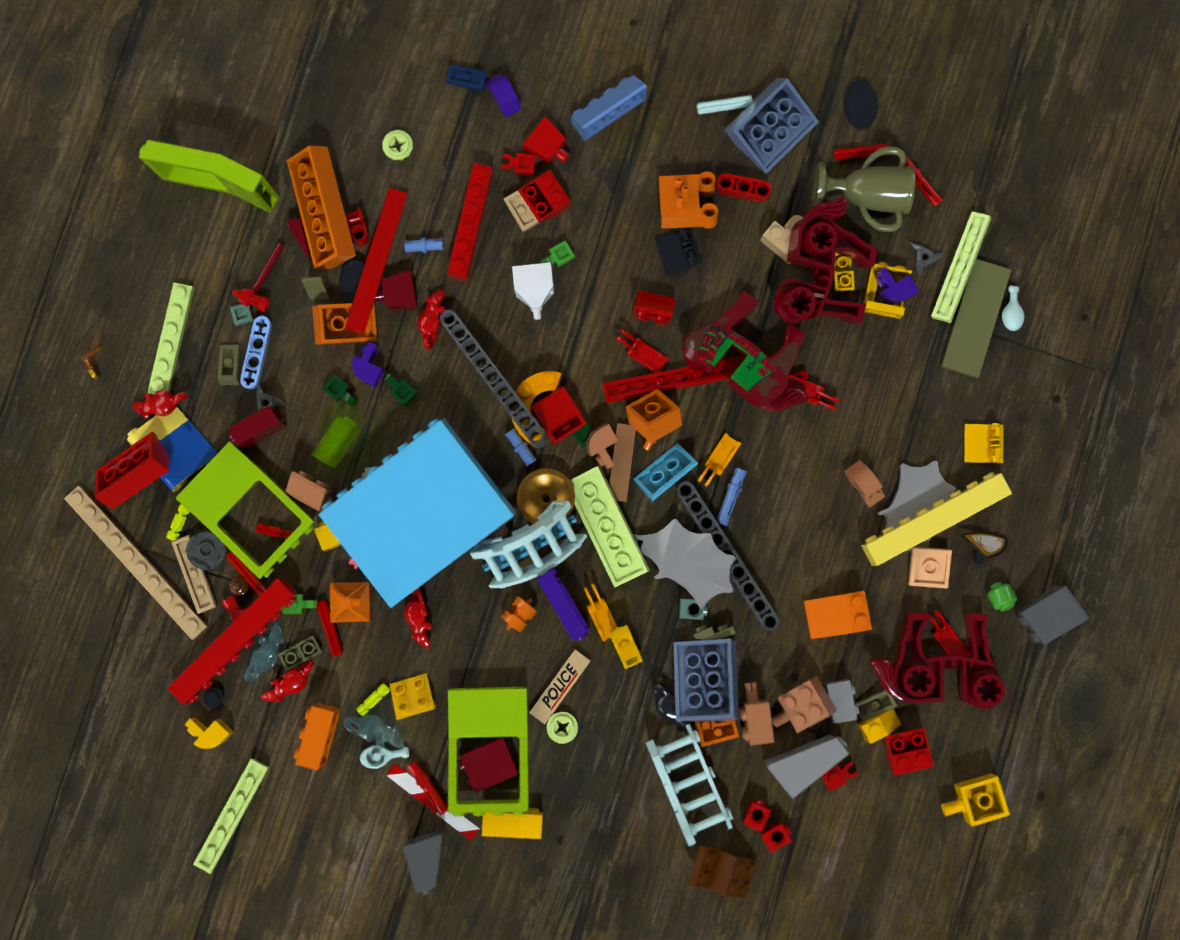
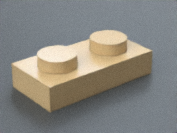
[504,191,539,232]

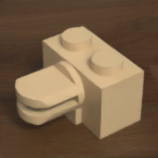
[760,215,803,264]

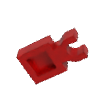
[502,153,536,176]
[822,761,858,792]

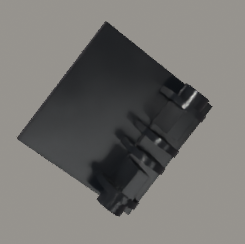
[655,227,702,275]

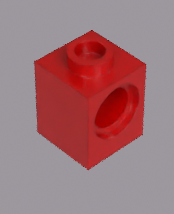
[742,799,771,833]
[760,821,792,853]

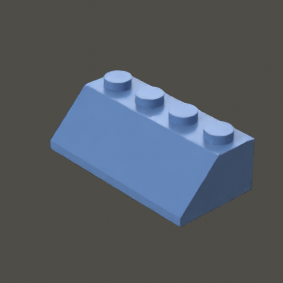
[571,75,647,141]

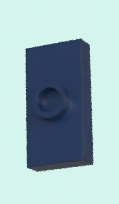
[446,64,487,92]

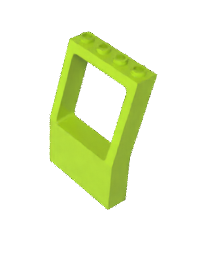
[139,140,279,213]
[175,441,316,579]
[448,686,529,816]

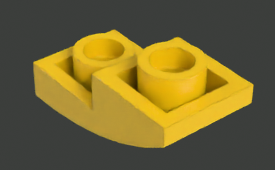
[833,254,855,291]

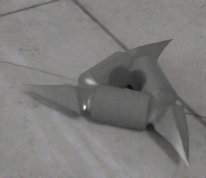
[909,242,946,277]
[256,383,288,411]

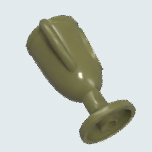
[812,147,915,232]

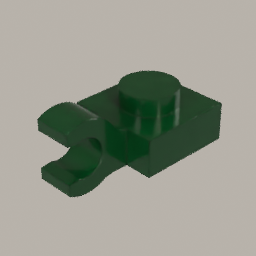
[322,374,357,407]
[384,374,417,406]

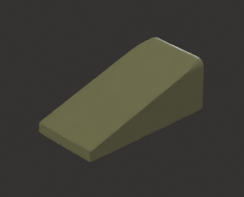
[302,277,329,300]
[217,345,240,385]
[856,689,898,722]

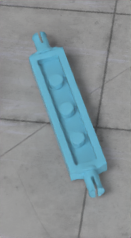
[482,515,577,572]

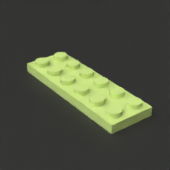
[570,466,650,588]

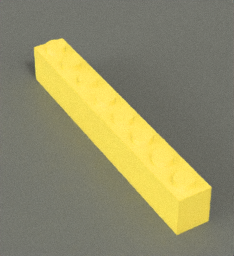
[861,472,1012,566]

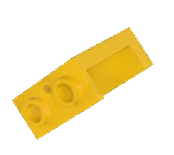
[864,262,912,319]

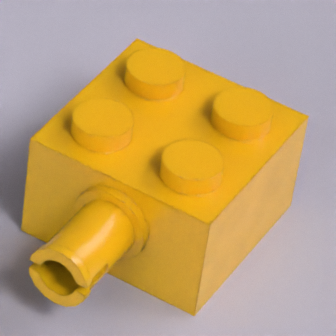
[941,773,1010,826]

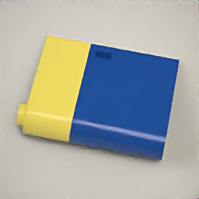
[127,407,218,492]

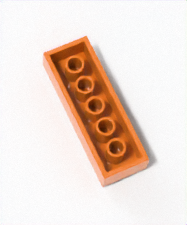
[287,145,356,269]

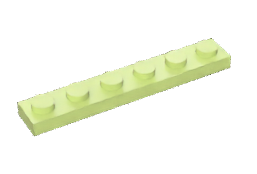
[931,212,991,323]
[147,283,194,395]
[193,758,270,874]

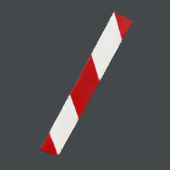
[386,764,480,841]

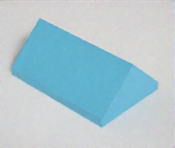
[633,443,698,502]

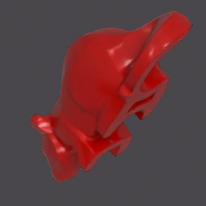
[417,289,446,350]
[131,391,188,418]
[404,587,433,649]
[261,659,314,703]

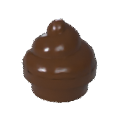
[229,576,249,596]

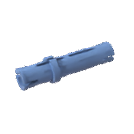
[716,468,747,526]

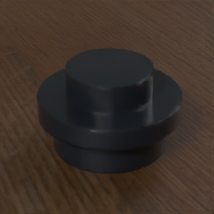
[203,688,223,707]

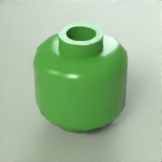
[987,582,1017,612]

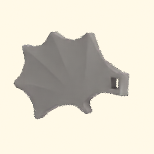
[878,461,956,564]
[633,519,736,608]

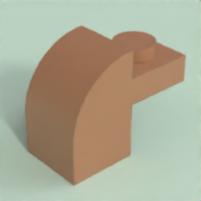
[586,423,618,469]
[844,460,885,508]

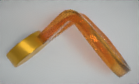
[81,344,103,380]

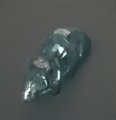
[244,623,284,682]
[343,715,404,748]

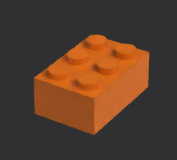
[294,703,341,770]

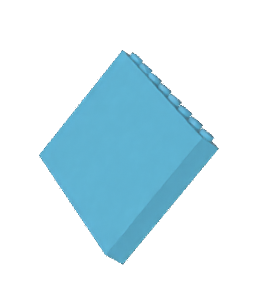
[318,418,517,608]

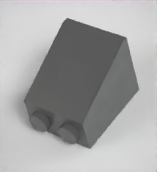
[1016,586,1089,645]
[402,828,446,895]

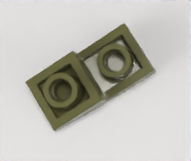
[693,624,736,640]
[278,636,322,672]

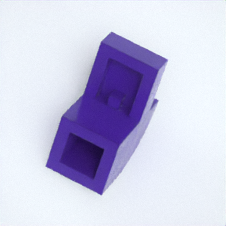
[485,74,522,118]
[876,267,919,304]
[352,342,384,388]

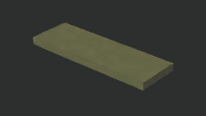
[941,259,1011,378]

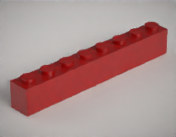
[167,577,299,705]

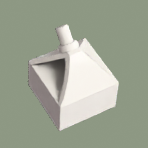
[512,263,554,319]

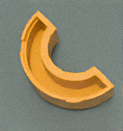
[511,371,562,447]

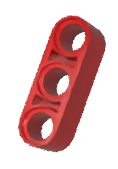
[716,173,772,203]

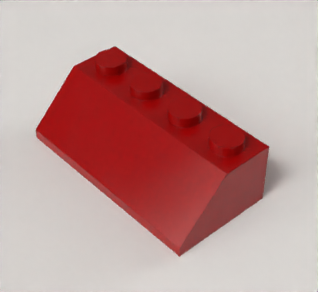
[95,431,169,509]

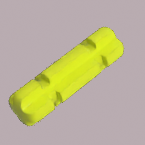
[166,504,189,541]
[356,684,390,716]

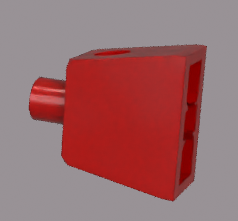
[522,117,570,164]

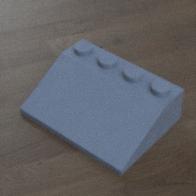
[724,78,819,174]
[673,639,739,721]

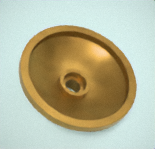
[517,468,575,525]

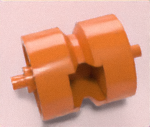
[501,596,538,633]

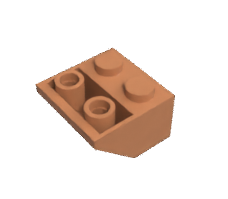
[285,470,334,512]

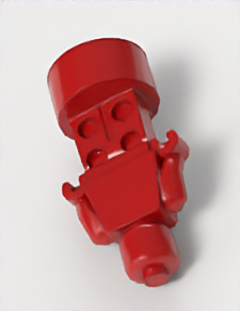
[232,288,270,313]
[221,594,246,622]

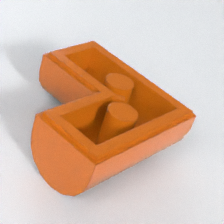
[694,721,739,747]

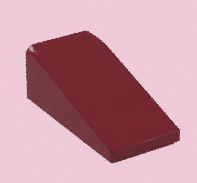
[286,218,312,259]

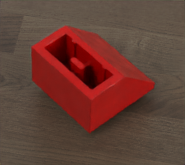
[518,170,571,222]
[633,290,676,326]
[531,386,586,444]
[885,728,934,776]

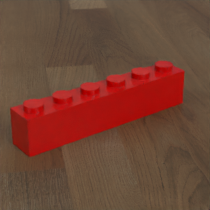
[447,163,494,282]

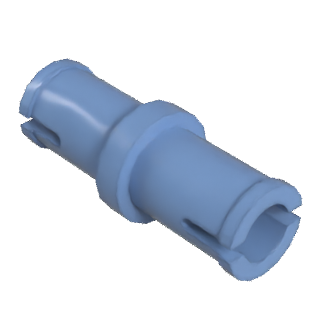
[404,237,444,253]
[505,428,537,466]

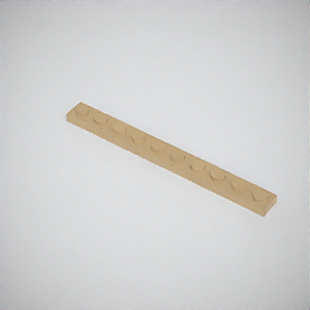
[64,485,209,640]

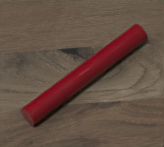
[251,243,285,295]

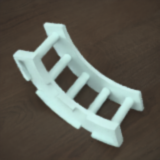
[470,501,587,589]
[646,724,733,846]

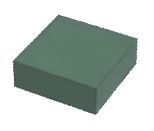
[230,304,254,326]

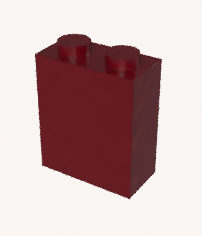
[228,405,287,449]
[458,737,519,793]

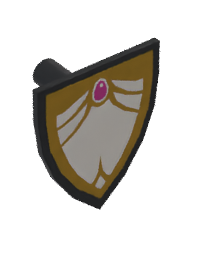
[961,532,1008,564]

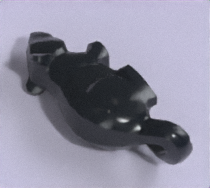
[652,681,697,733]

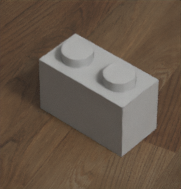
[824,679,859,724]

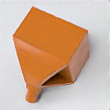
[626,389,682,451]
[330,582,373,622]

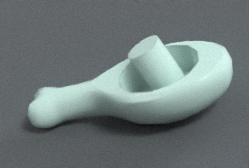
[1002,285,1024,331]
[360,746,409,769]

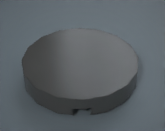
[186,531,226,570]

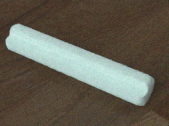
[697,95,753,114]

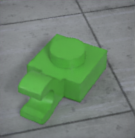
[540,241,575,268]
[283,595,317,614]

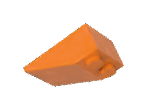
[312,303,377,345]
[804,591,872,639]

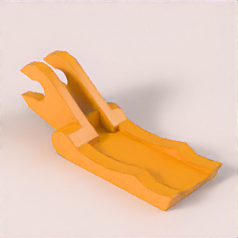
[698,433,742,487]
[584,584,618,642]

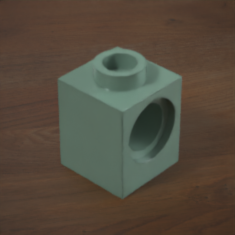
[679,599,708,620]

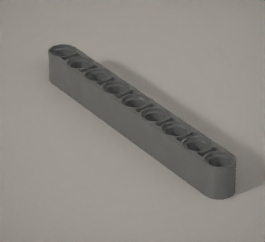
[440,310,548,448]
[676,482,779,631]

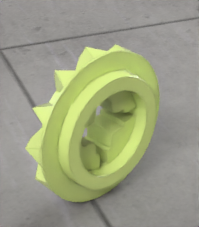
[382,130,413,161]
[547,712,578,744]

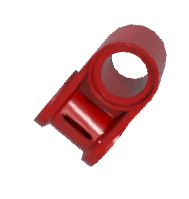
[345,207,370,247]

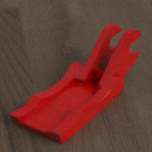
[615,329,669,373]
[786,375,841,410]
[929,610,970,657]

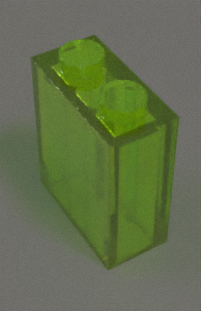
[312,416,360,468]

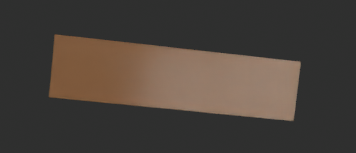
[609,423,636,502]

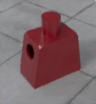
[375,270,418,310]

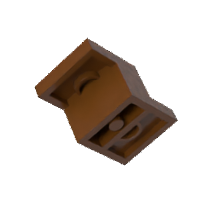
[688,845,757,898]

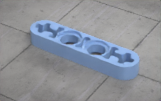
[240,316,272,390]

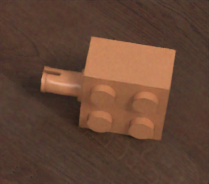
[771,676,837,733]
[739,682,774,745]

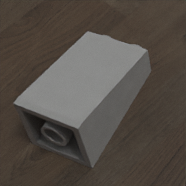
[763,734,849,799]

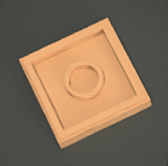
[908,547,952,588]

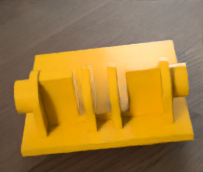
[964,423,1003,463]
[389,673,436,720]

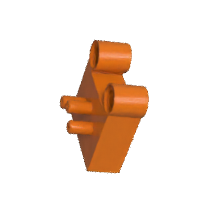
[659,171,718,229]

